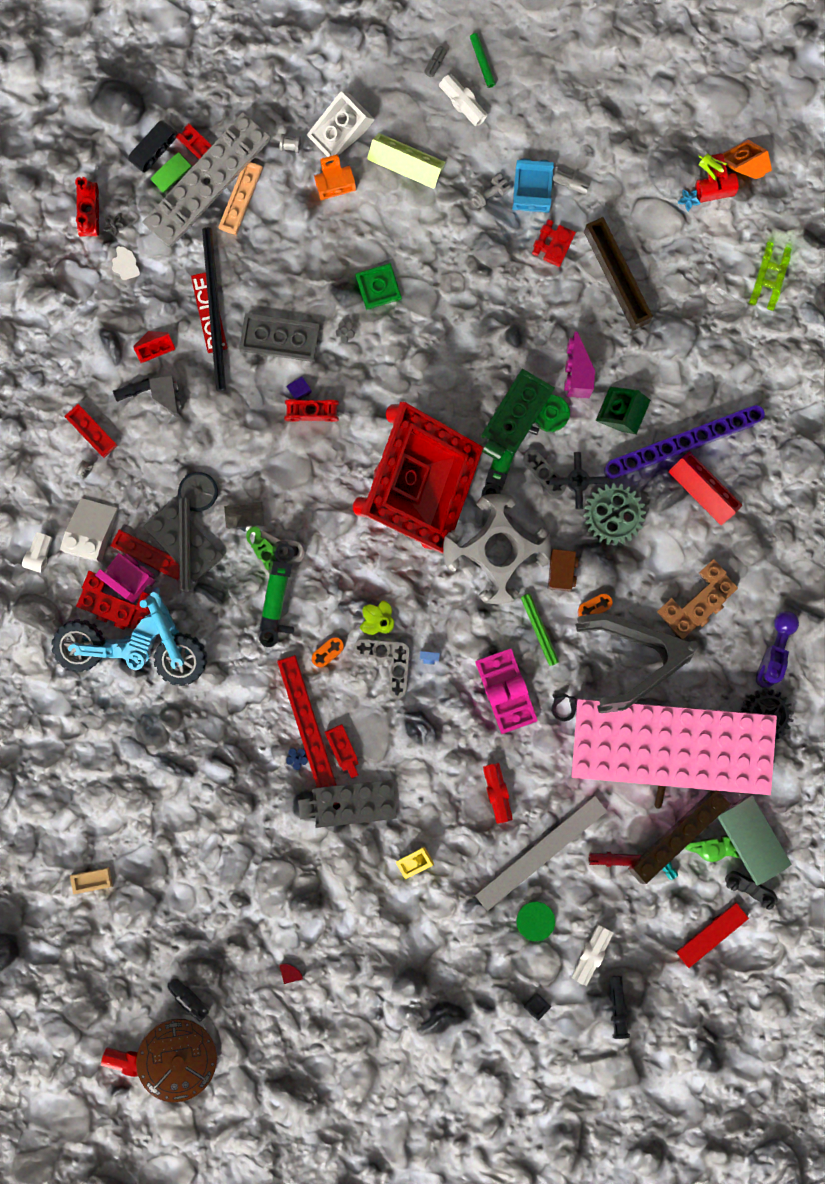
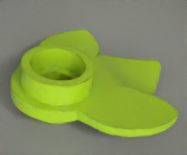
[359,600,395,635]

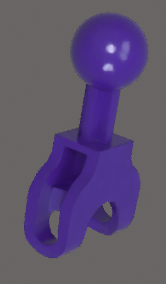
[756,611,799,688]

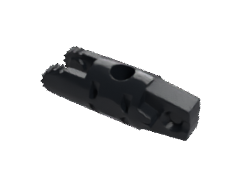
[167,978,209,1022]

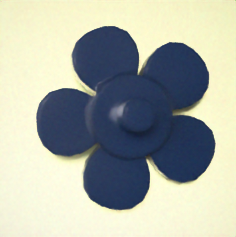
[286,748,308,770]

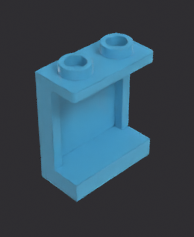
[512,158,554,213]

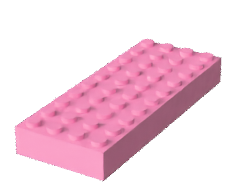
[571,698,777,795]

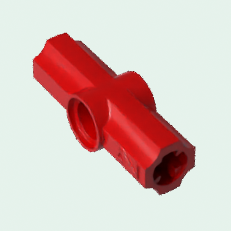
[483,763,513,824]
[101,1047,138,1077]

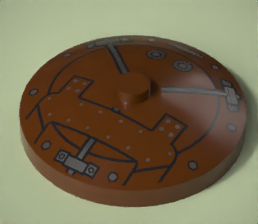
[136,1019,217,1102]

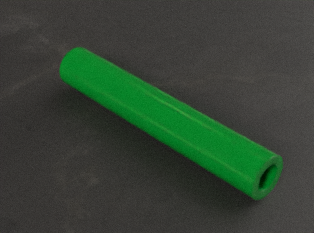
[470,33,496,88]

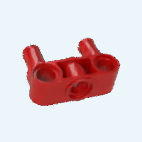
[75,177,99,237]

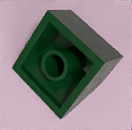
[596,386,651,435]

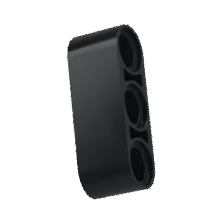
[128,120,178,173]

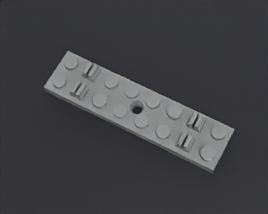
[142,113,271,248]

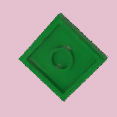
[355,263,402,310]

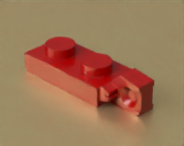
[325,724,359,778]

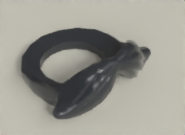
[551,693,577,722]

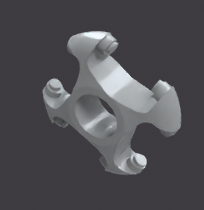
[443,494,552,604]

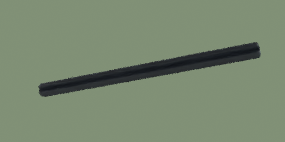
[202,227,226,391]

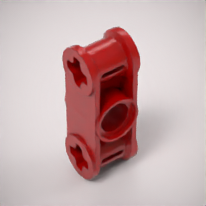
[284,399,339,422]

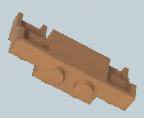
[657,559,738,640]

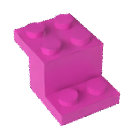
[95,553,156,603]

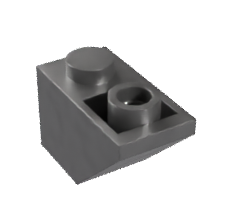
[149,376,182,417]

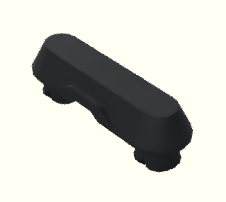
[725,871,778,910]

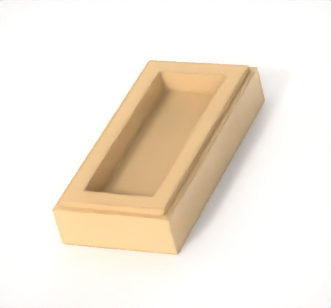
[70,867,113,895]

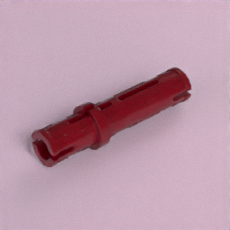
[588,851,641,867]

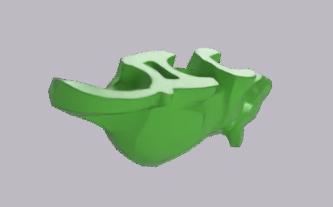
[246,526,276,570]
[685,836,739,862]

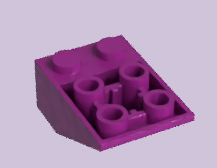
[564,331,595,399]

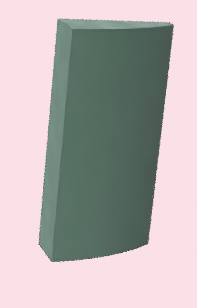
[718,796,792,886]

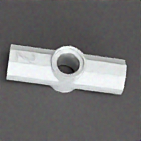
[439,74,488,127]
[571,924,614,986]

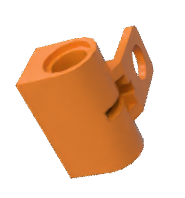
[314,154,356,200]

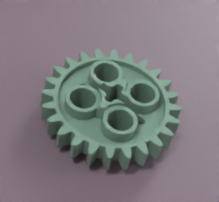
[583,483,646,545]

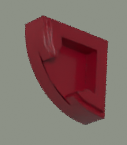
[280,963,303,984]

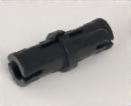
[113,378,151,402]

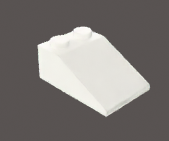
[307,91,375,161]
[60,498,118,563]

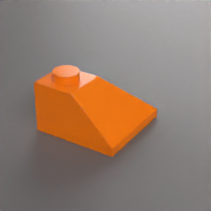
[722,140,772,179]

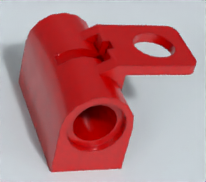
[695,153,739,203]

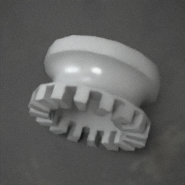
[74,460,92,479]

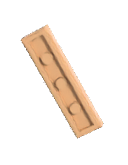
[218,162,263,236]

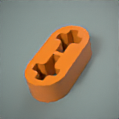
[577,594,613,617]
[312,637,344,668]

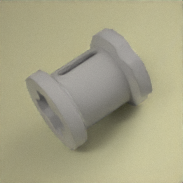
[279,134,301,153]

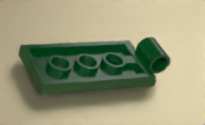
[481,368,555,462]

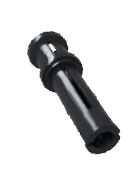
[610,976,630,1039]

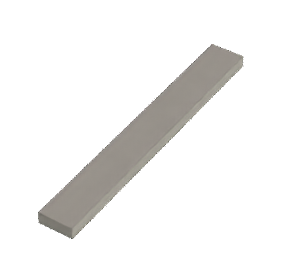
[475,796,607,911]

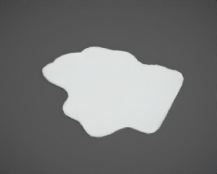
[112,246,140,280]

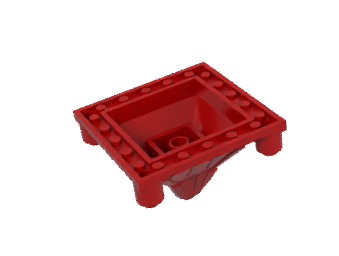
[353,402,484,554]

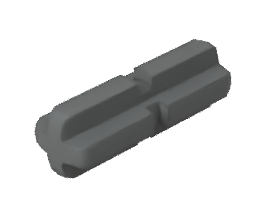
[424,46,447,77]

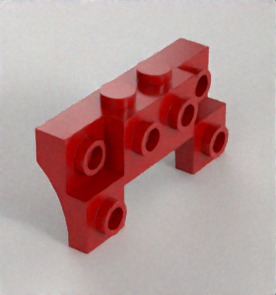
[76,571,151,630]

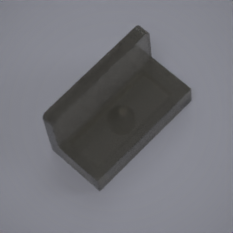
[224,502,265,529]

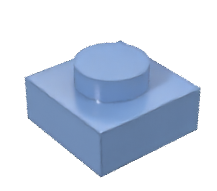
[420,651,440,665]

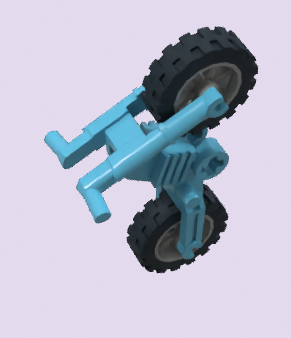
[51,587,207,686]

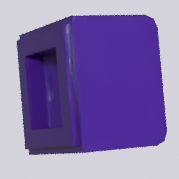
[286,377,312,400]

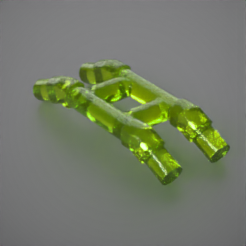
[748,242,791,311]

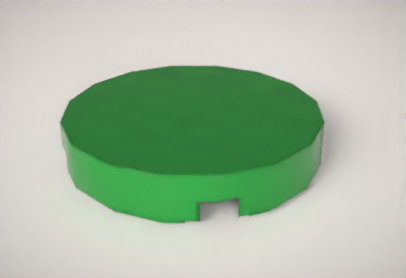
[534,394,570,432]
[516,901,555,941]

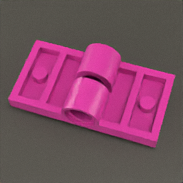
[475,649,538,734]

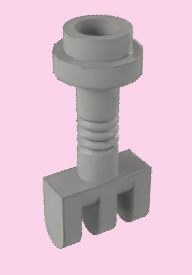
[472,173,513,208]

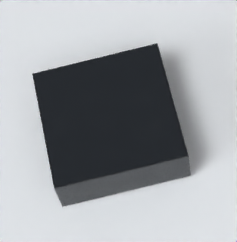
[523,992,551,1021]

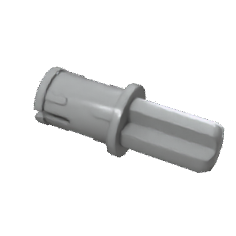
[553,171,590,195]

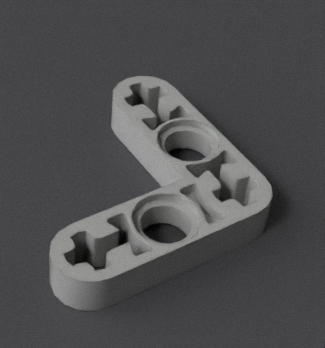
[354,640,409,699]

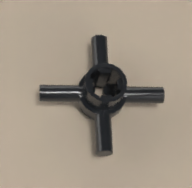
[549,452,607,510]

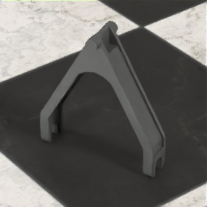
[575,613,698,713]

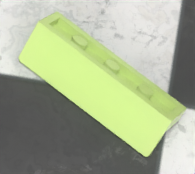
[367,133,446,188]

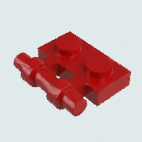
[532,219,576,267]

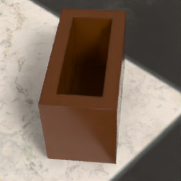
[547,549,579,592]

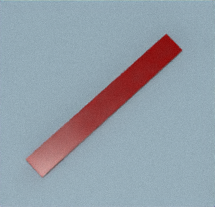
[277,655,339,805]

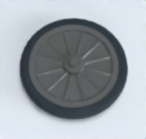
[178,472,218,512]

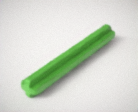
[521,593,559,666]

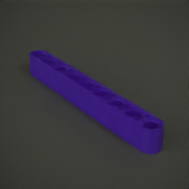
[604,405,765,480]

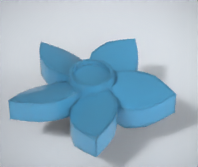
[678,190,700,212]

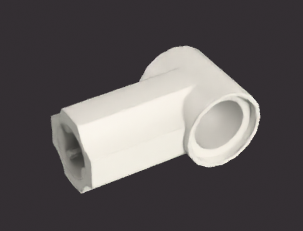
[22,532,53,573]

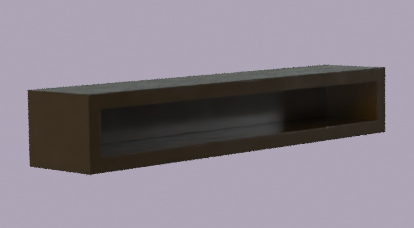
[584,217,653,331]
[628,790,731,884]

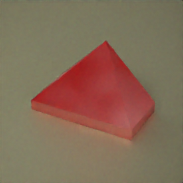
[133,331,175,363]

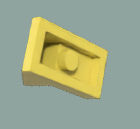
[396,847,434,879]

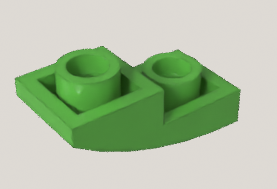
[151,152,192,193]

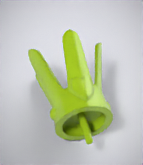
[699,153,727,180]

